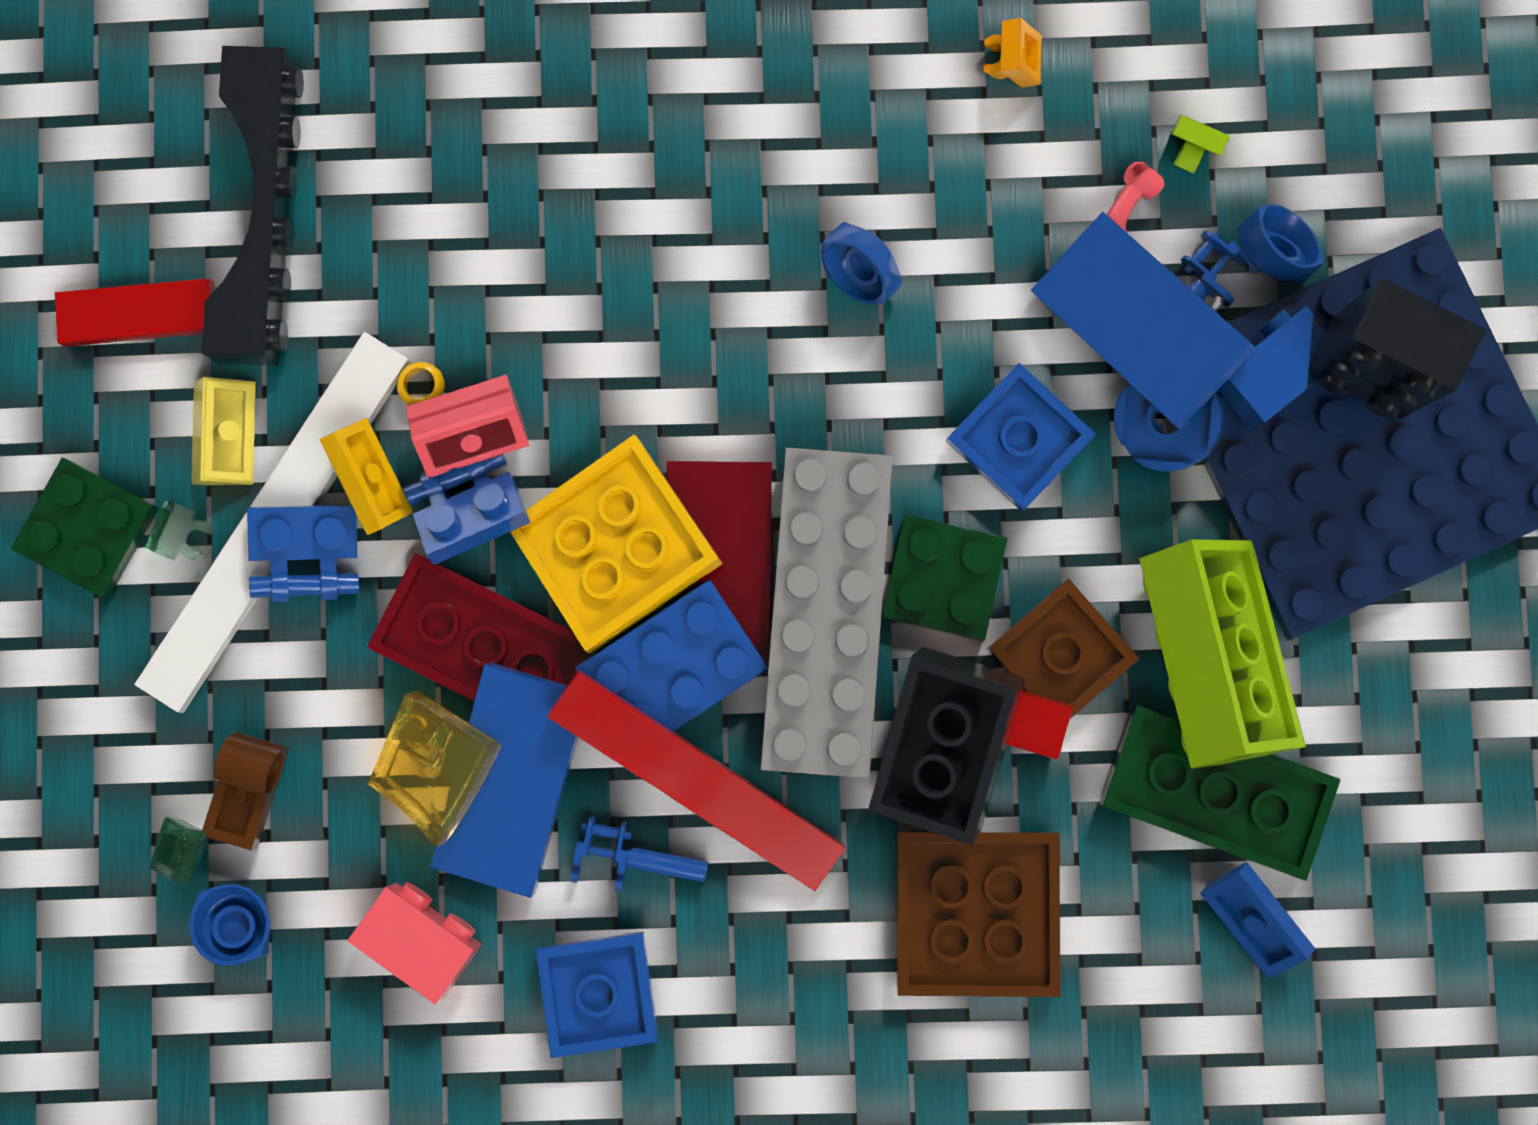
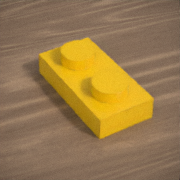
[319,418,413,535]

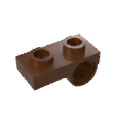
[201,732,290,851]

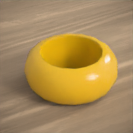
[397,362,445,406]

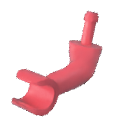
[1107,162,1164,231]

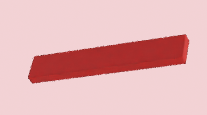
[547,669,845,892]

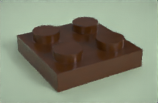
[987,578,1139,719]

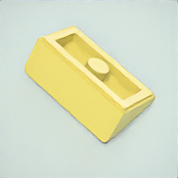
[191,377,256,485]

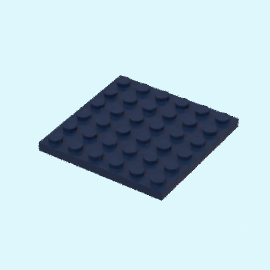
[1202,227,1538,641]

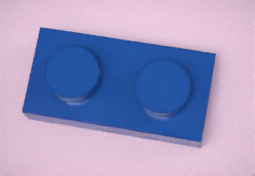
[1200,862,1315,979]

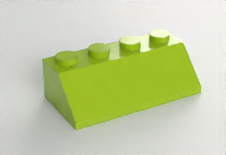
[1139,539,1306,768]

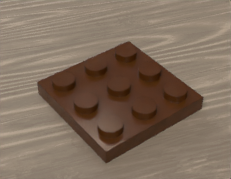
[897,831,1061,997]

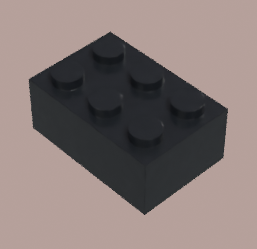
[1308,278,1486,420]
[868,646,1026,845]

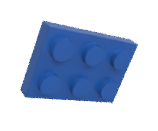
[575,578,768,731]

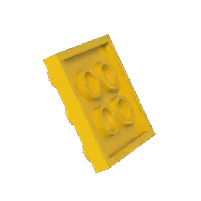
[510,434,723,655]

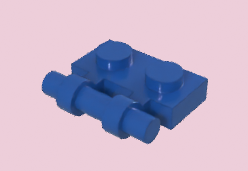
[403,454,531,565]
[247,504,359,602]

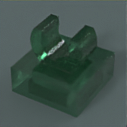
[145,499,213,560]

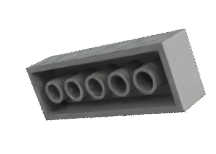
[761,448,893,778]

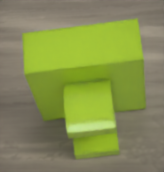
[1170,115,1230,174]

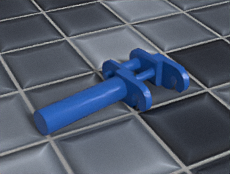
[1181,231,1260,307]
[570,815,709,891]

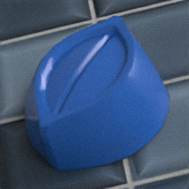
[1237,204,1324,283]
[821,222,902,304]
[189,884,271,966]

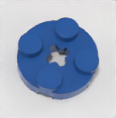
[1114,384,1224,472]

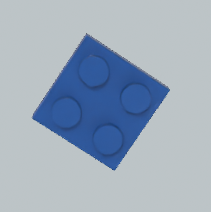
[946,363,1096,512]
[536,931,659,1058]

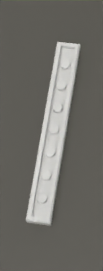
[134,332,411,713]

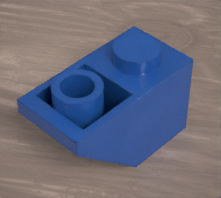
[1218,306,1313,431]

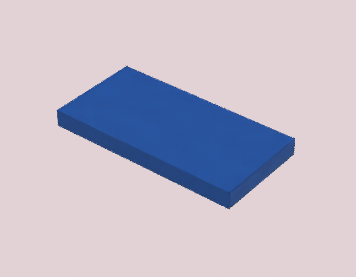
[1031,211,1257,429]
[430,662,578,898]

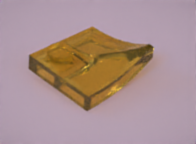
[368,690,502,847]

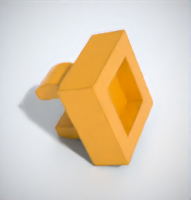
[983,18,1042,88]

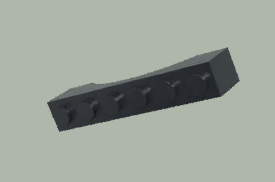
[201,46,304,366]

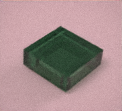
[150,817,205,884]

